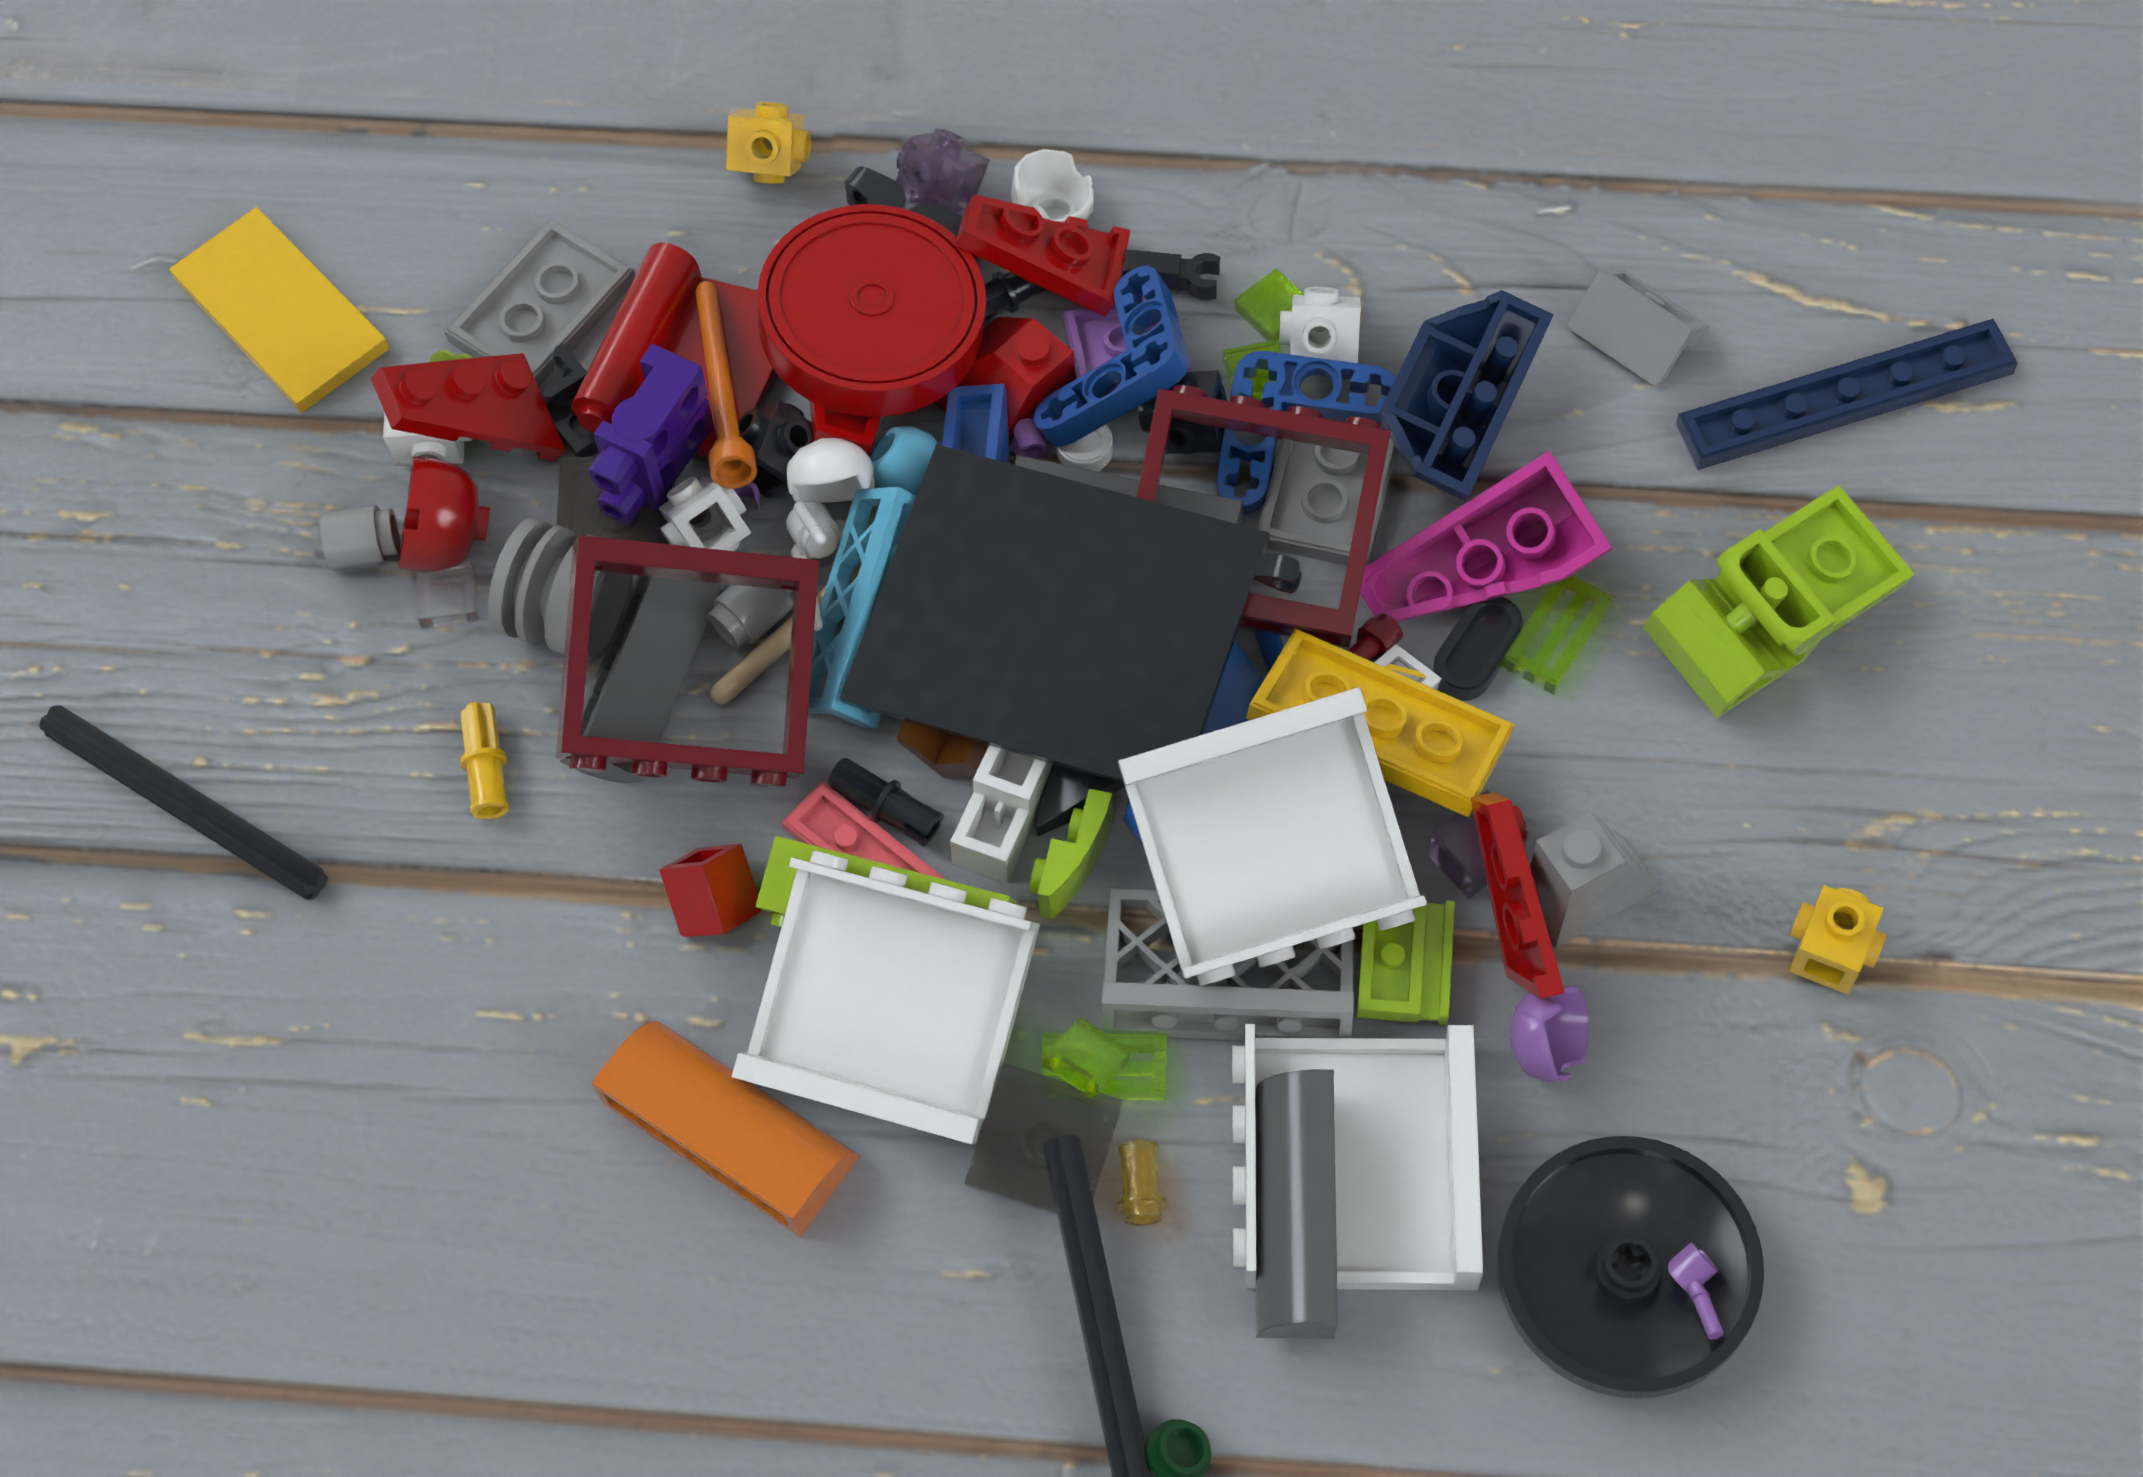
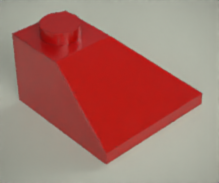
[933,316,1076,446]

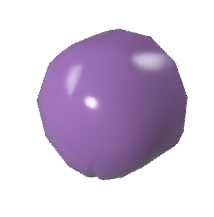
[1510,986,1589,1082]

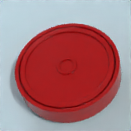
[757,204,986,417]

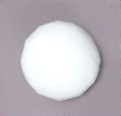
[1011,149,1094,223]
[787,438,875,503]

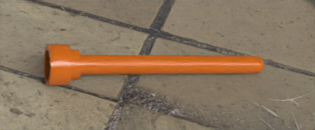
[695,281,757,489]

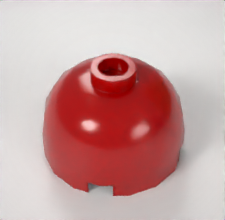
[399,456,490,572]

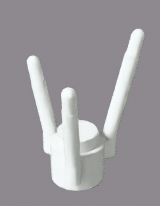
[786,501,846,631]

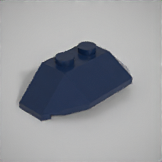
[1378,290,1554,501]

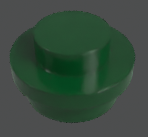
[1145,1419,1211,1477]

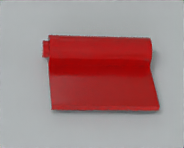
[572,242,775,458]

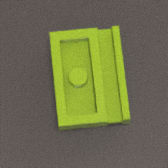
[1357,899,1455,1025]

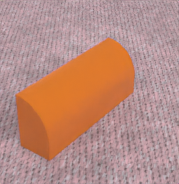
[591,1021,860,1237]

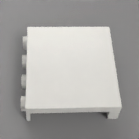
[1118,687,1427,986]
[732,850,1040,1144]
[1232,1024,1483,1290]

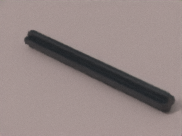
[39,705,328,900]
[1043,1135,1152,1477]

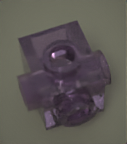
[895,128,990,212]

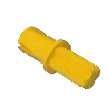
[460,701,509,819]

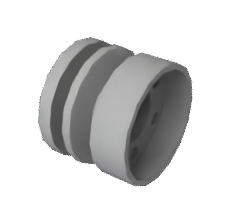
[488,517,633,663]

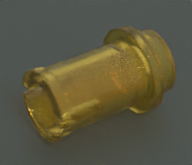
[1116,1140,1168,1226]

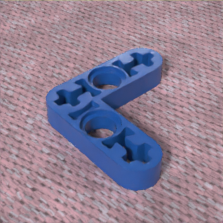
[1034,266,1189,447]
[1217,351,1396,515]

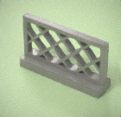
[1101,888,1354,1041]

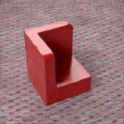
[659,843,761,937]

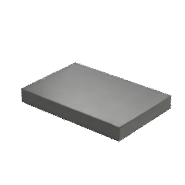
[444,218,636,387]
[1258,394,1398,566]

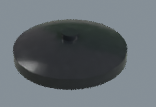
[1497,1136,1764,1398]

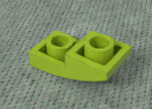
[1030,789,1114,919]

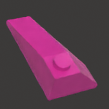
[1360,450,1613,622]

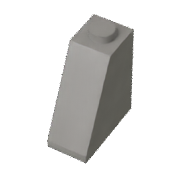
[1530,811,1660,948]

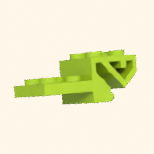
[1643,485,1915,718]

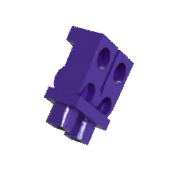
[588,344,714,525]

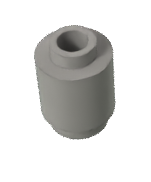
[311,505,400,569]
[706,585,794,649]

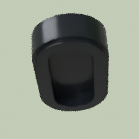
[1433,596,1523,701]

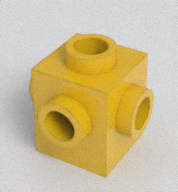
[726,102,811,184]
[1788,885,1887,995]

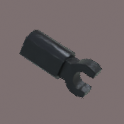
[1123,249,1220,300]

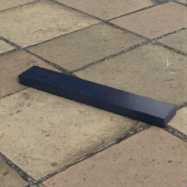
[1676,318,2018,470]

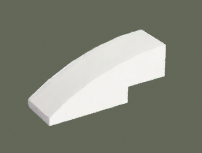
[950,745,1052,884]

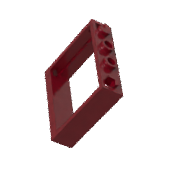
[1136,385,1391,648]
[556,535,819,787]

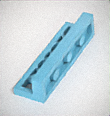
[808,487,916,728]

